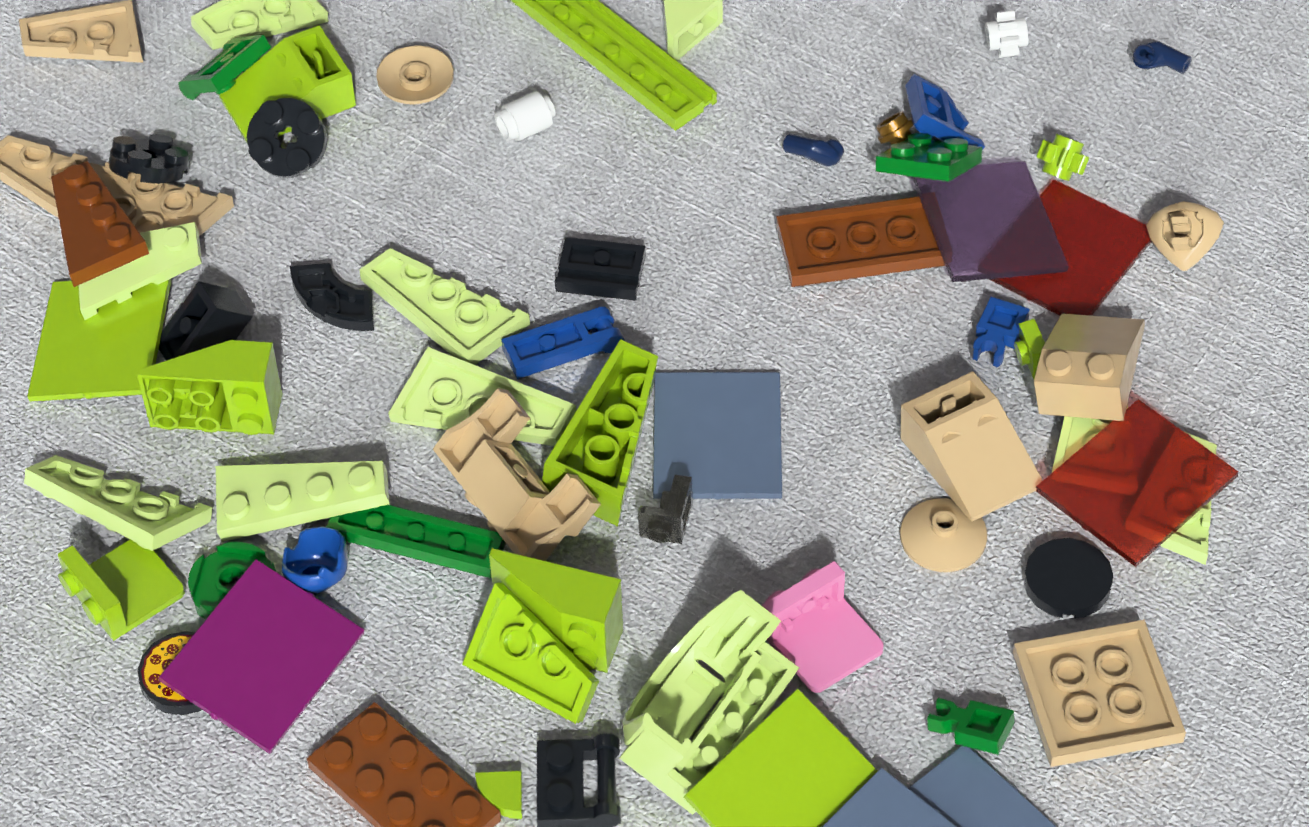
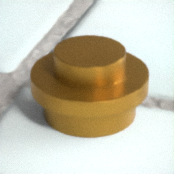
[876,111,914,145]

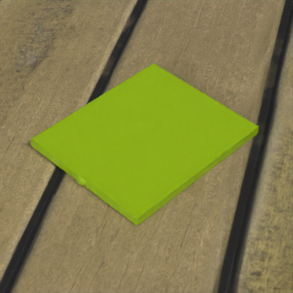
[27,279,172,402]
[683,689,878,827]

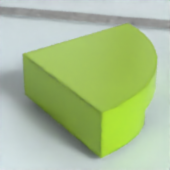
[475,771,522,819]

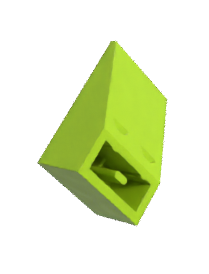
[218,25,356,143]
[137,340,283,435]

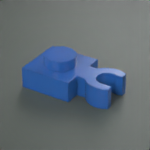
[972,297,1030,367]

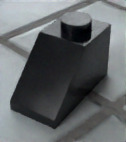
[159,281,253,361]

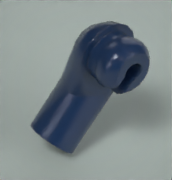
[1133,42,1192,74]
[783,134,844,167]

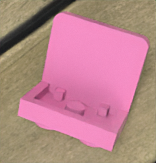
[762,561,884,693]

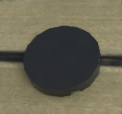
[1024,538,1114,618]

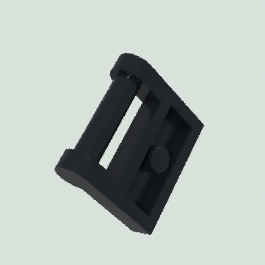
[537,734,621,827]

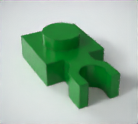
[927,698,1015,755]

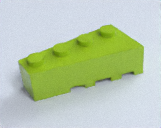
[542,339,658,527]

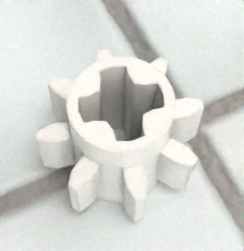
[985,10,1028,58]

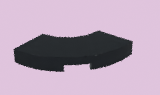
[290,263,374,331]

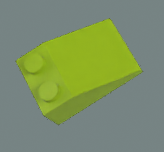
[489,548,623,673]

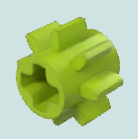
[1036,133,1090,181]

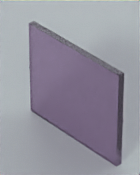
[911,161,1069,282]

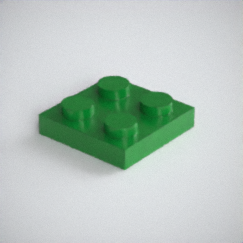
[876,133,982,182]

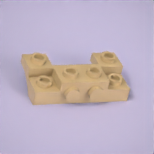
[433,388,601,561]

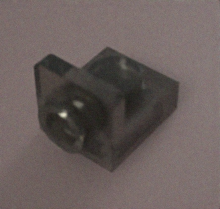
[638,475,693,544]

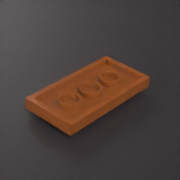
[776,194,952,287]
[307,702,501,827]

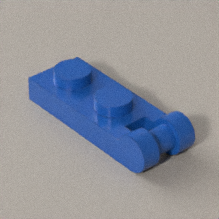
[501,307,625,379]

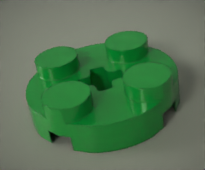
[188,542,277,619]

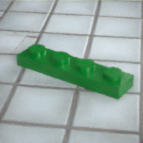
[326,505,506,578]

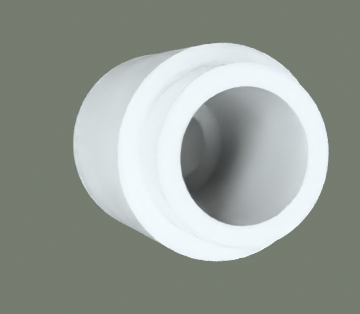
[495,91,556,142]

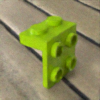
[57,539,185,641]

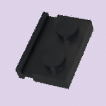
[555,237,646,301]

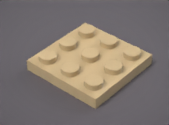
[1013,620,1186,767]

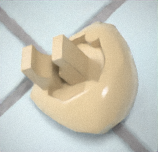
[1146,201,1224,271]

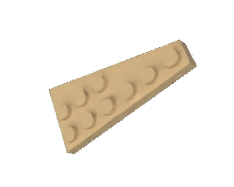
[0,135,234,236]

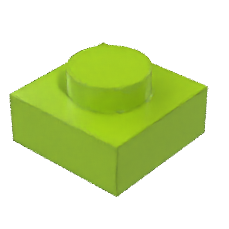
[1014,319,1045,379]

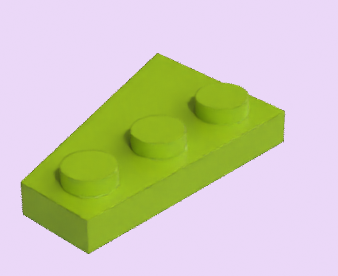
[462,582,599,724]

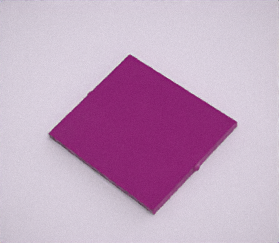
[159,559,365,754]

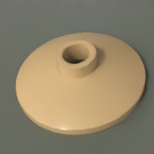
[376,46,454,104]
[900,498,987,572]

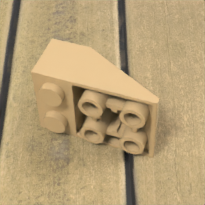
[901,371,1044,522]

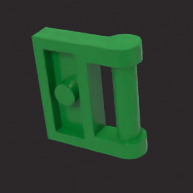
[178,35,272,100]

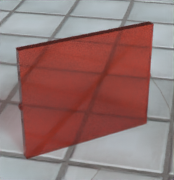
[977,180,1152,316]
[1036,399,1238,567]

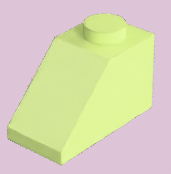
[663,0,723,61]

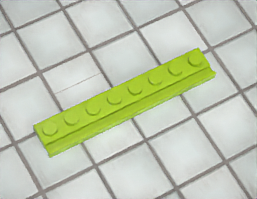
[510,0,717,131]

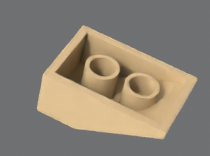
[1034,314,1145,421]

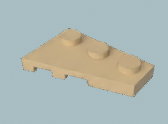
[19,0,143,63]

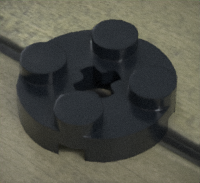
[247,98,328,178]
[109,134,190,184]

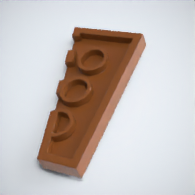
[51,161,149,287]

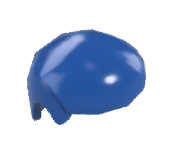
[282,526,348,593]

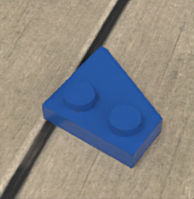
[905,74,985,150]

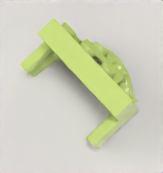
[619,590,799,815]

